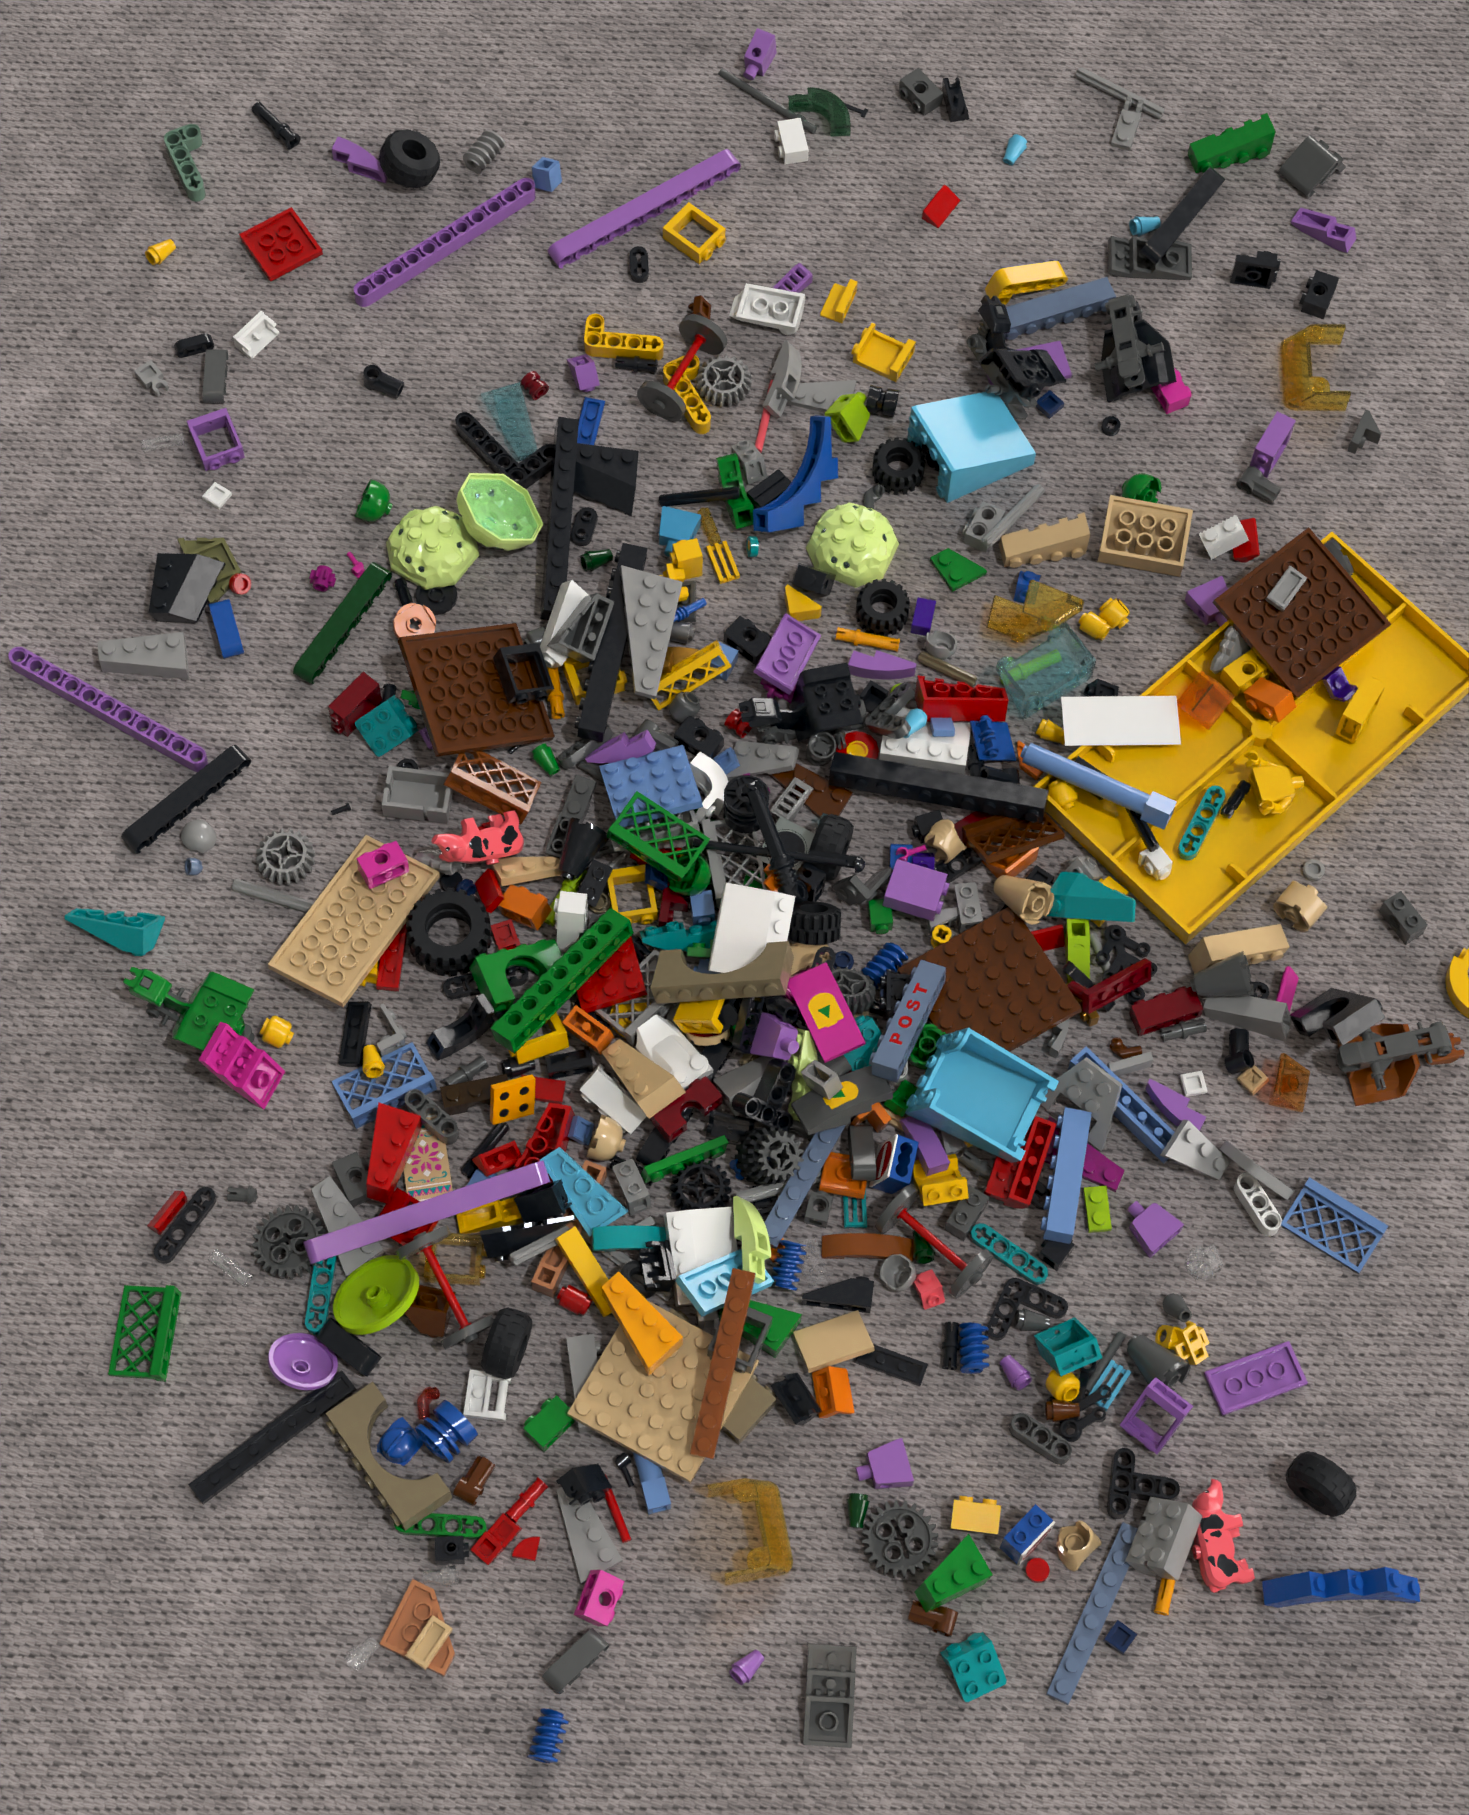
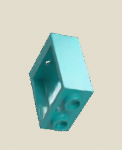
[1034,1317,1102,1376]

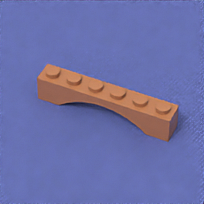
[531,1160,607,1298]

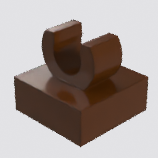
[687,295,711,319]

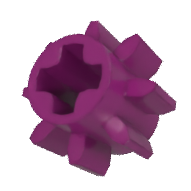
[309,565,336,592]

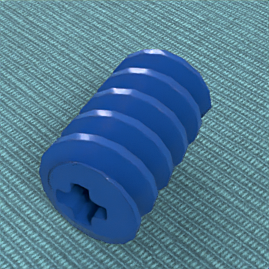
[860,942,908,990]
[771,1240,807,1291]
[959,1323,990,1374]
[527,1708,569,1764]

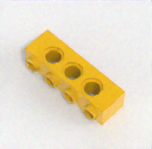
[1220,649,1271,697]

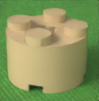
[1273,880,1327,932]

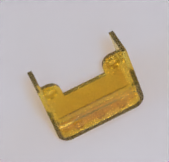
[1280,324,1351,411]
[986,580,1084,642]
[707,1478,793,1586]

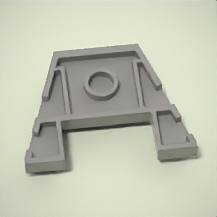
[1041,1057,1122,1151]

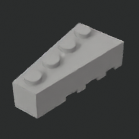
[97,632,190,680]

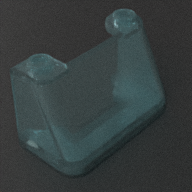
[996,622,1096,719]

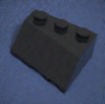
[573,443,639,517]
[148,553,226,623]

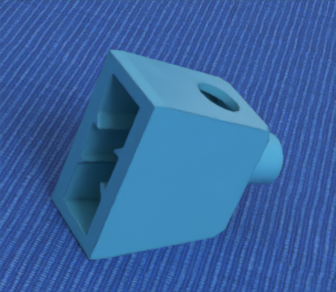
[659,506,701,557]

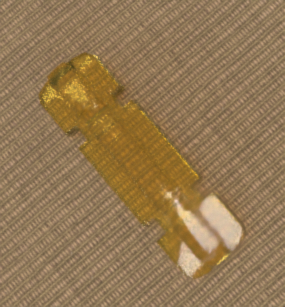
[698,507,721,545]

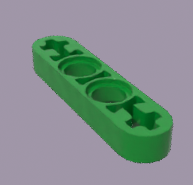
[394,1513,487,1539]

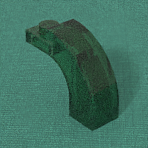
[788,87,851,137]

